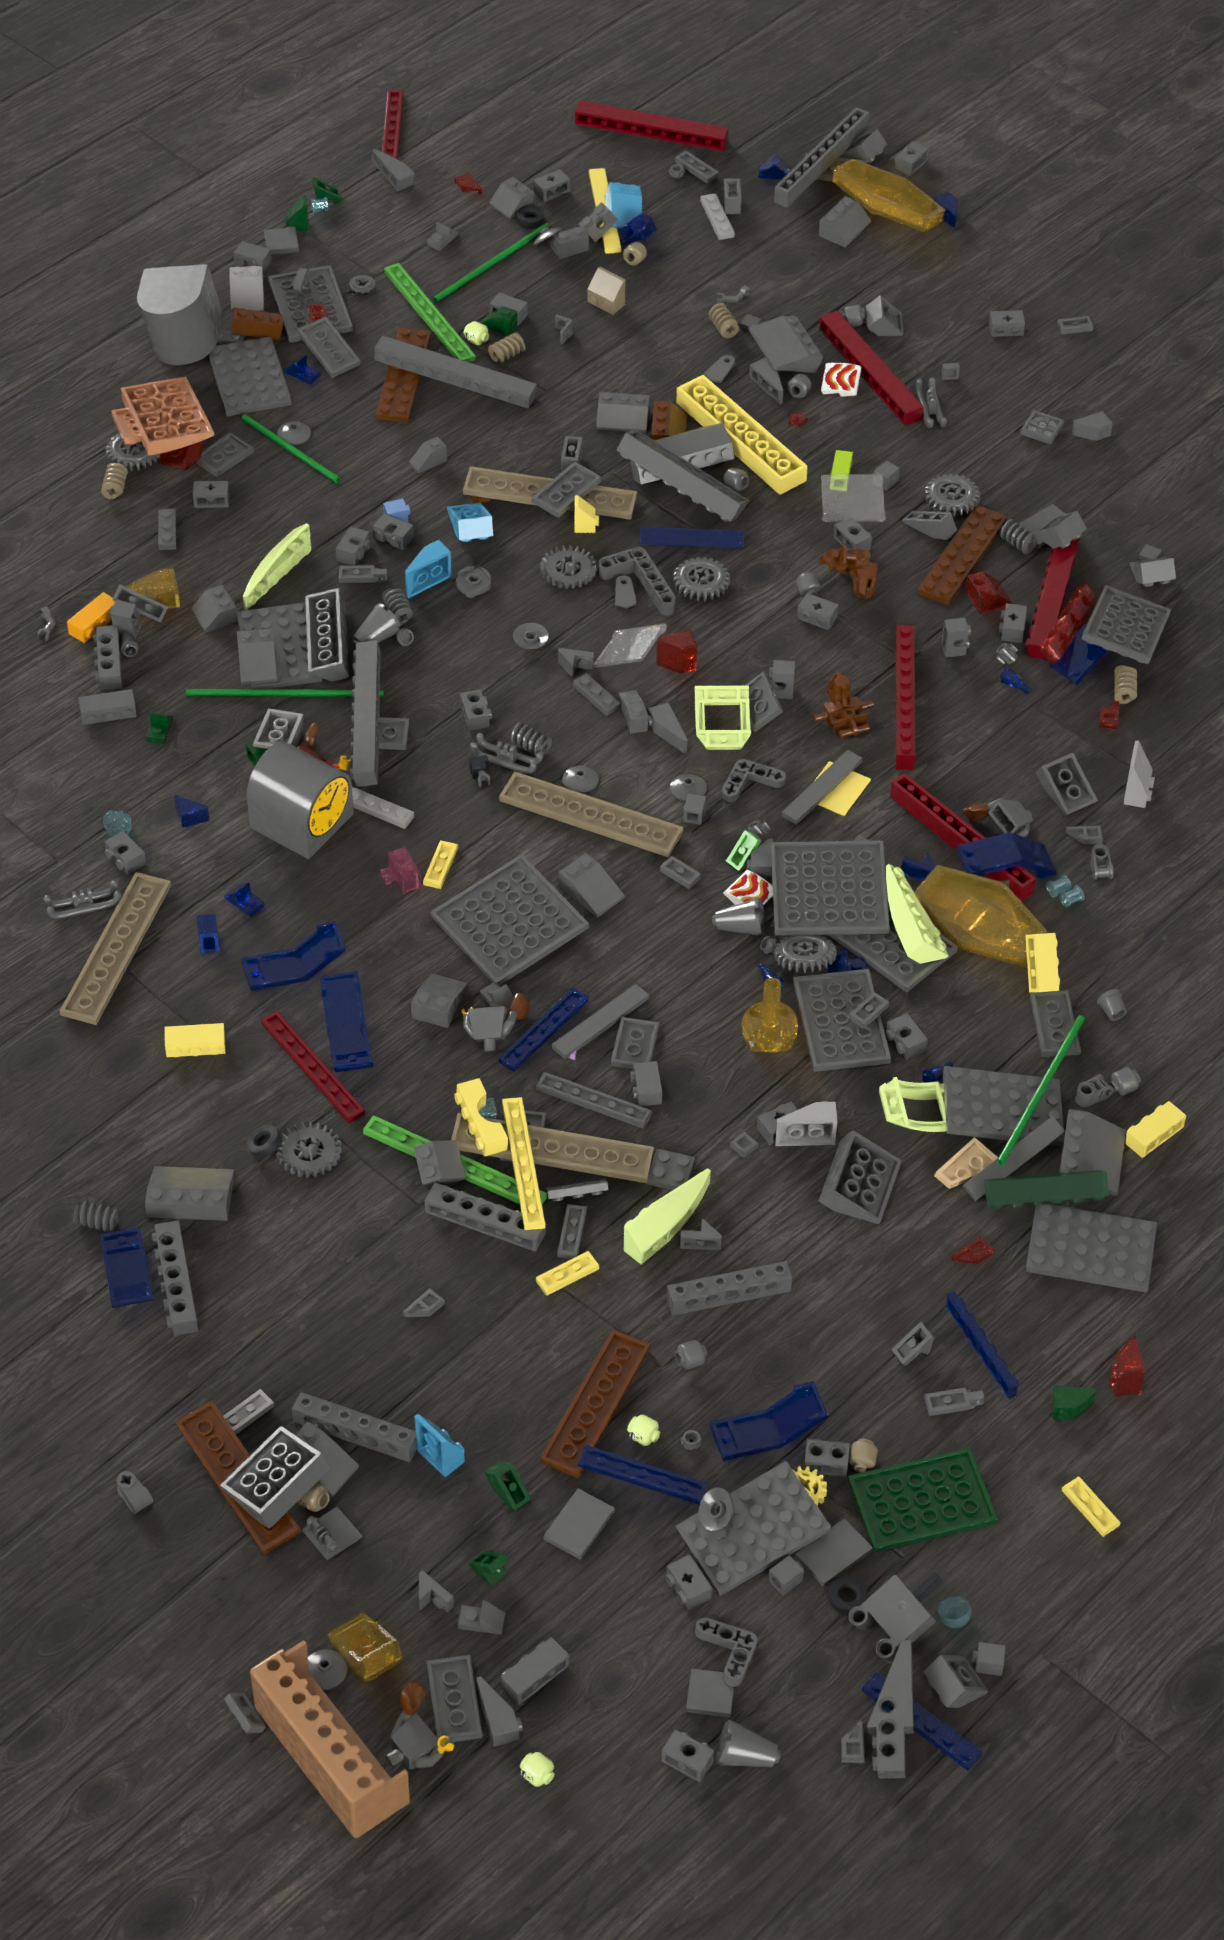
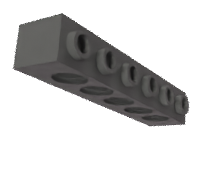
[425,1183,546,1252]
[152,1220,198,1336]
[667,1261,792,1316]
[292,1392,417,1462]

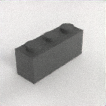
[112,584,168,623]
[78,689,137,725]
[501,1637,569,1705]

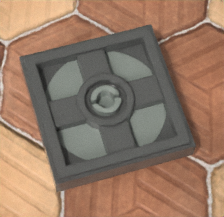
[1020,410,1064,444]

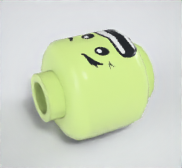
[464,321,489,345]
[627,1415,660,1446]
[520,1752,554,1787]

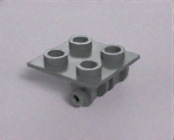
[302,1507,362,1560]

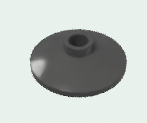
[533,227,561,245]
[277,421,311,445]
[513,623,548,649]
[562,766,599,794]
[670,774,707,802]
[699,1488,734,1531]
[308,1649,348,1690]

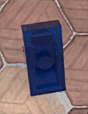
[284,355,321,385]
[901,853,938,885]
[224,882,265,917]
[197,913,220,954]
[827,950,867,973]

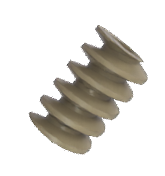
[709,303,739,338]
[488,333,525,363]
[101,463,128,499]
[1114,665,1137,704]

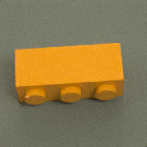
[67,592,115,643]

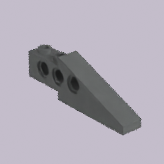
[867,1640,914,1778]

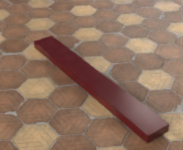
[382,90,403,159]
[261,1011,365,1123]

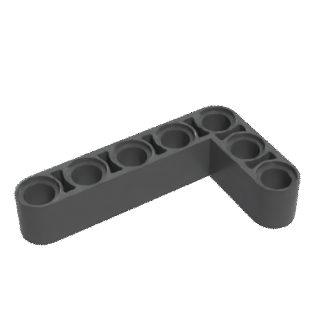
[599,547,675,616]

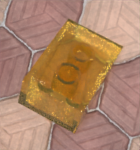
[126,568,180,609]
[327,1613,403,1683]

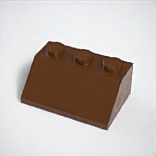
[231,308,283,340]
[651,401,687,441]

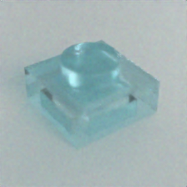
[479,1097,497,1118]

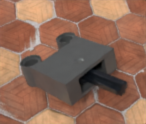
[848,1572,943,1663]

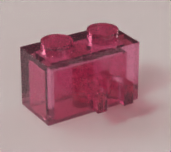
[380,847,421,893]

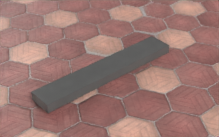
[782,750,862,825]
[552,984,649,1059]
[536,1072,652,1129]
[963,1116,1065,1201]

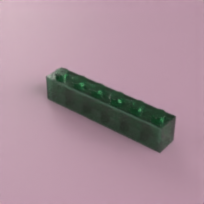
[984,1170,1109,1209]

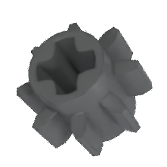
[996,643,1018,665]
[748,820,771,843]

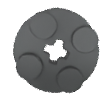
[456,566,491,598]

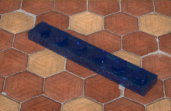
[640,527,744,548]
[499,987,588,1072]
[946,1291,1019,1399]
[578,1445,707,1505]
[862,1672,983,1771]

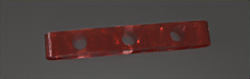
[1040,583,1097,664]

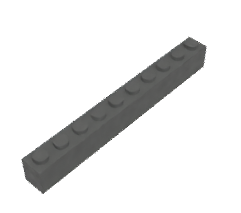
[774,107,869,208]
[374,336,537,409]
[350,640,381,787]

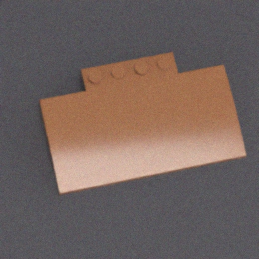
[111,377,214,456]

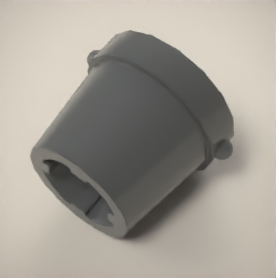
[1097,989,1127,1021]

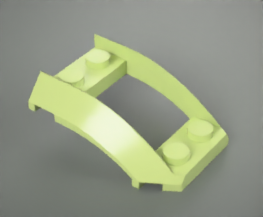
[695,686,751,750]
[879,1077,946,1132]

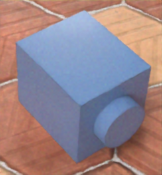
[383,499,411,526]

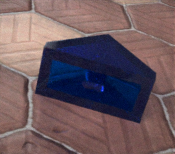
[759,154,791,180]
[174,795,210,828]

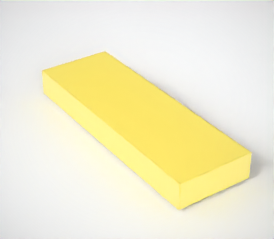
[423,840,458,889]
[536,1251,599,1296]
[1062,1477,1120,1537]

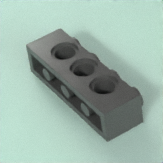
[93,625,122,690]

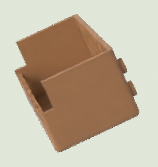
[250,1640,410,1838]

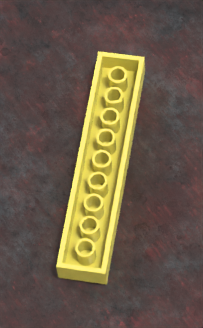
[676,375,807,495]

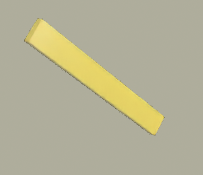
[589,168,621,253]
[502,1097,545,1230]

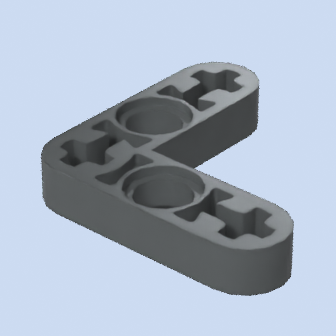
[722,759,786,802]
[695,1618,758,1687]

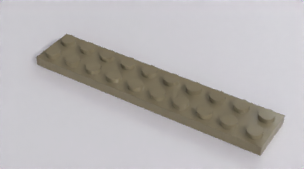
[463,466,637,520]
[499,772,683,857]
[60,872,171,1025]
[451,1113,654,1183]

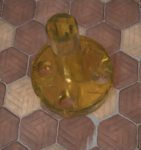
[741,978,798,1053]

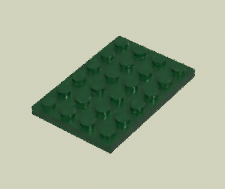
[848,1447,998,1553]

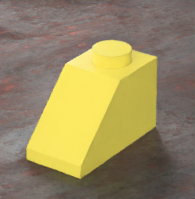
[575,495,599,533]

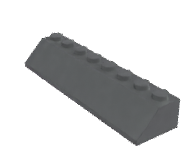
[617,429,750,522]

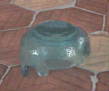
[103,810,132,837]
[938,1596,972,1629]

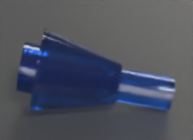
[1000,668,1031,694]
[759,963,784,993]
[922,1061,953,1083]

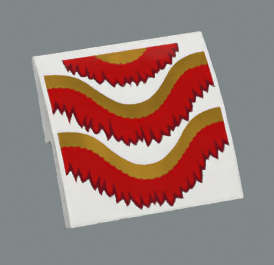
[821,363,861,397]
[723,870,773,906]

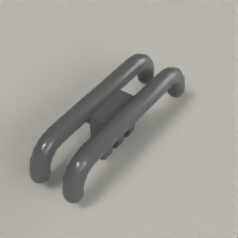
[916,377,947,429]
[470,733,543,775]
[44,880,121,919]

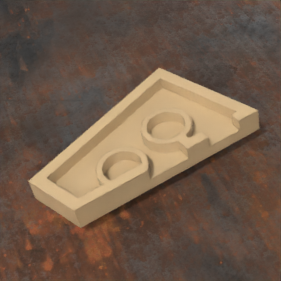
[935,1137,998,1189]

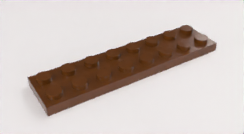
[375,327,431,423]
[917,505,1007,606]
[540,1329,650,1479]
[175,1400,301,1555]

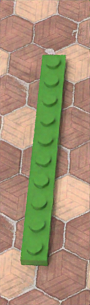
[384,263,475,363]
[363,1115,547,1204]

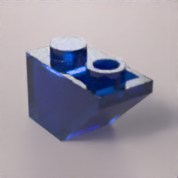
[932,192,958,227]
[617,213,657,244]

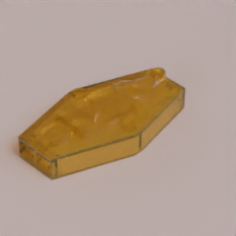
[832,159,945,232]
[915,865,1047,968]

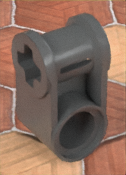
[1090,844,1113,880]
[1075,1074,1114,1107]
[117,1471,153,1514]

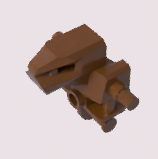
[818,547,878,599]
[813,672,874,739]

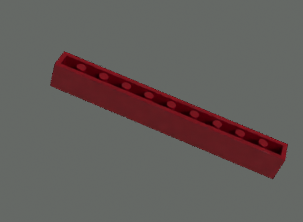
[575,100,728,151]
[819,311,924,426]
[1025,538,1080,660]
[895,625,915,770]
[890,773,1036,901]

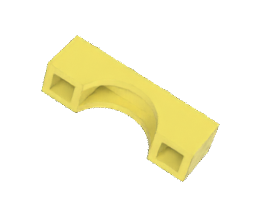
[454,1078,508,1156]

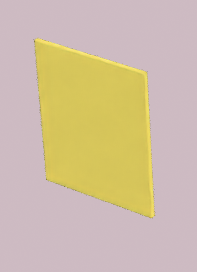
[815,761,871,816]

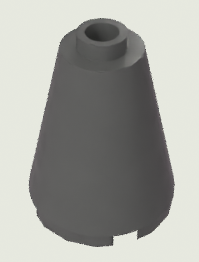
[352,603,402,647]
[712,898,765,936]
[716,1720,781,1767]

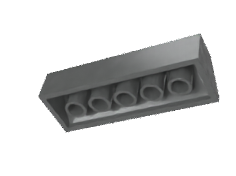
[630,422,734,484]
[305,588,349,682]

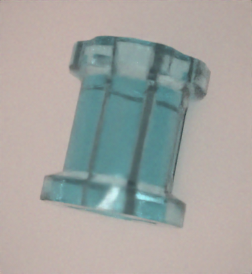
[311,197,328,213]
[1046,875,1072,897]
[1059,885,1084,908]

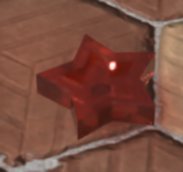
[788,412,807,428]

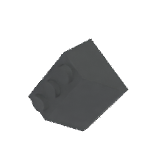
[819,196,871,248]
[596,392,650,433]

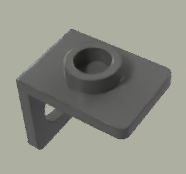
[555,315,573,345]

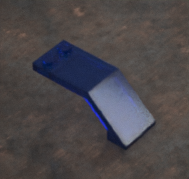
[1049,624,1108,685]
[957,832,1057,879]
[241,921,345,991]
[319,971,374,1072]
[100,1227,154,1308]
[709,1381,828,1461]

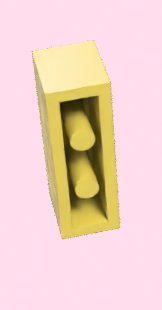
[1026,933,1060,992]
[165,1023,225,1057]
[1125,1101,1186,1158]

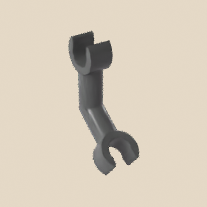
[716,285,750,304]
[38,606,56,642]

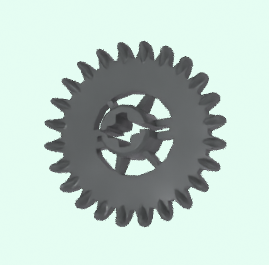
[106,434,161,471]
[924,474,980,516]
[540,545,597,589]
[673,557,730,601]
[774,935,837,973]
[276,1121,342,1178]

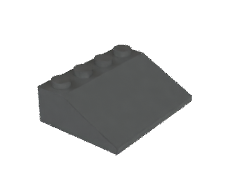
[748,316,823,373]
[1057,1109,1126,1196]
[819,1130,902,1224]
[145,1166,235,1221]
[220,1426,330,1529]

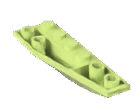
[243,523,311,610]
[886,864,949,964]
[624,1168,711,1265]

